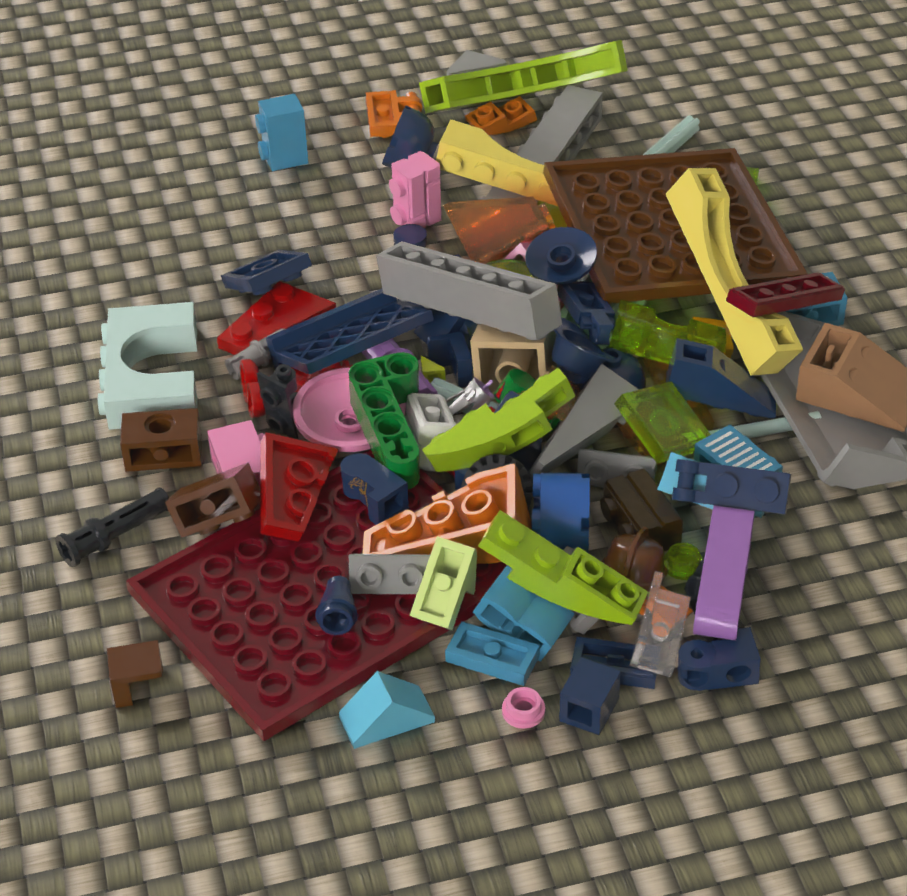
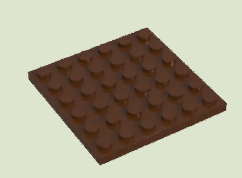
[543,148,808,304]

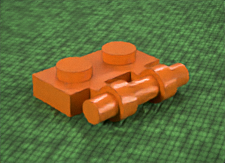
[365,90,422,138]

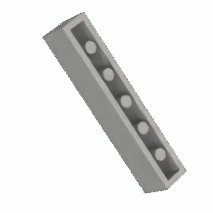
[376,241,562,340]

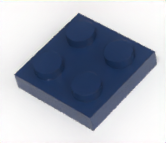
[221,250,312,295]

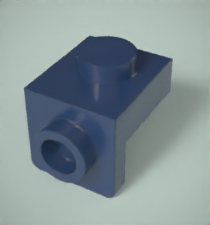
[427,331,473,388]

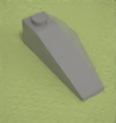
[529,364,639,483]

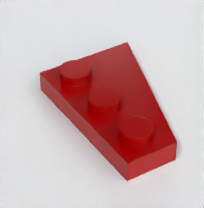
[217,281,336,355]

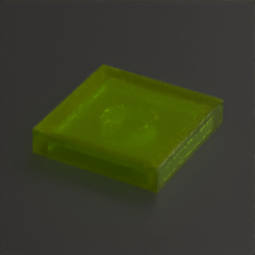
[614,381,711,464]

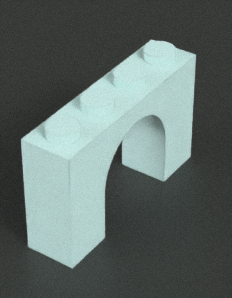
[98,302,198,430]

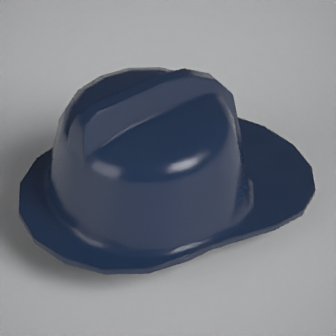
[552,317,615,385]

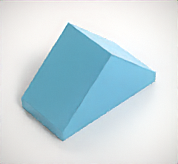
[339,671,435,749]

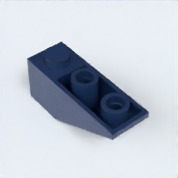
[665,338,776,419]

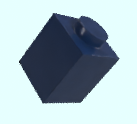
[559,657,621,735]

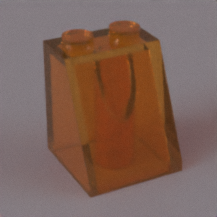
[443,196,556,265]

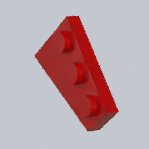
[260,432,338,542]

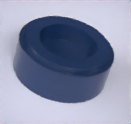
[393,224,427,248]

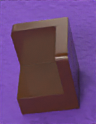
[107,640,163,708]

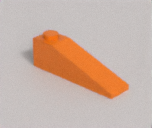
[363,463,532,564]

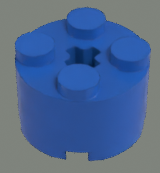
[532,473,590,553]

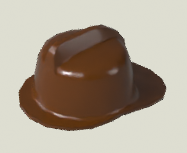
[601,526,668,599]

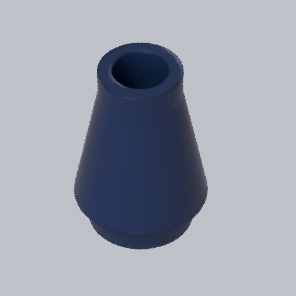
[315,576,358,635]

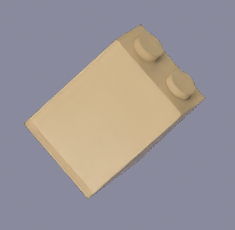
[470,301,561,404]

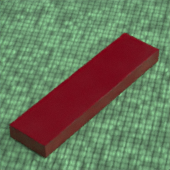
[726,272,845,317]

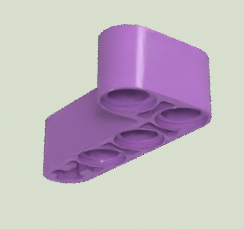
[693,505,755,641]

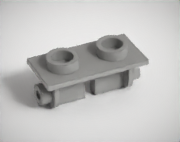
[577,448,658,488]
[349,554,430,594]

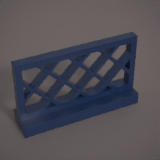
[265,288,434,375]

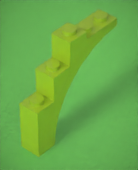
[419,40,628,114]

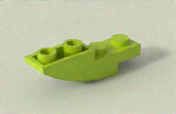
[422,368,575,472]
[478,510,648,625]

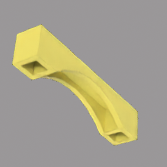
[436,119,558,206]
[666,168,804,376]

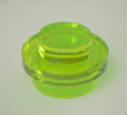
[664,543,703,580]

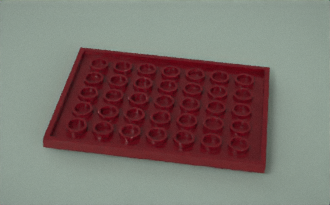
[126,449,507,741]

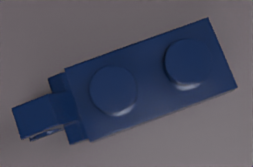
[557,281,615,345]

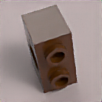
[120,408,202,472]

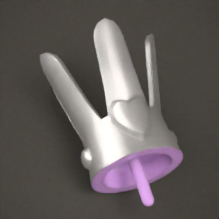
[446,377,495,415]

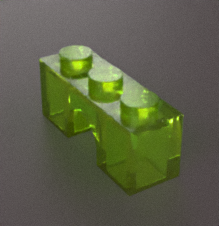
[608,300,726,364]

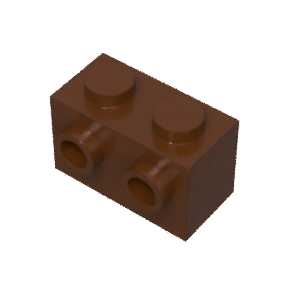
[165,462,261,538]

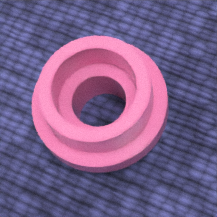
[502,687,545,729]

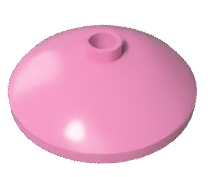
[293,368,406,452]

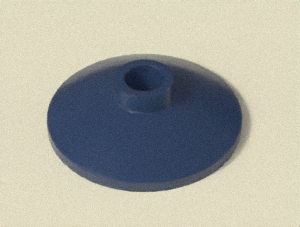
[525,227,597,285]

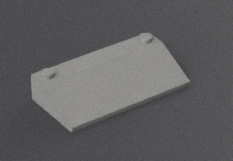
[761,311,907,489]

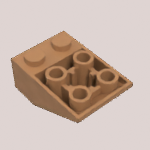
[796,323,907,432]

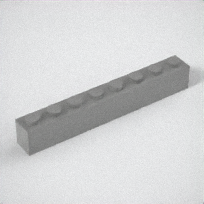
[465,85,603,258]

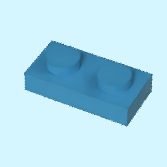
[445,621,540,686]

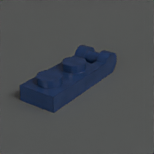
[672,459,791,515]

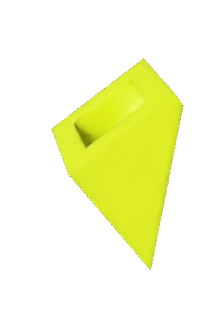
[421,356,446,383]

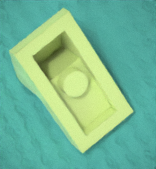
[410,536,477,630]

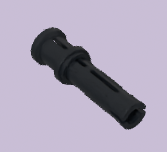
[55,487,169,567]

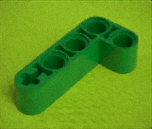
[348,352,420,490]

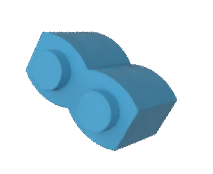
[473,565,575,662]

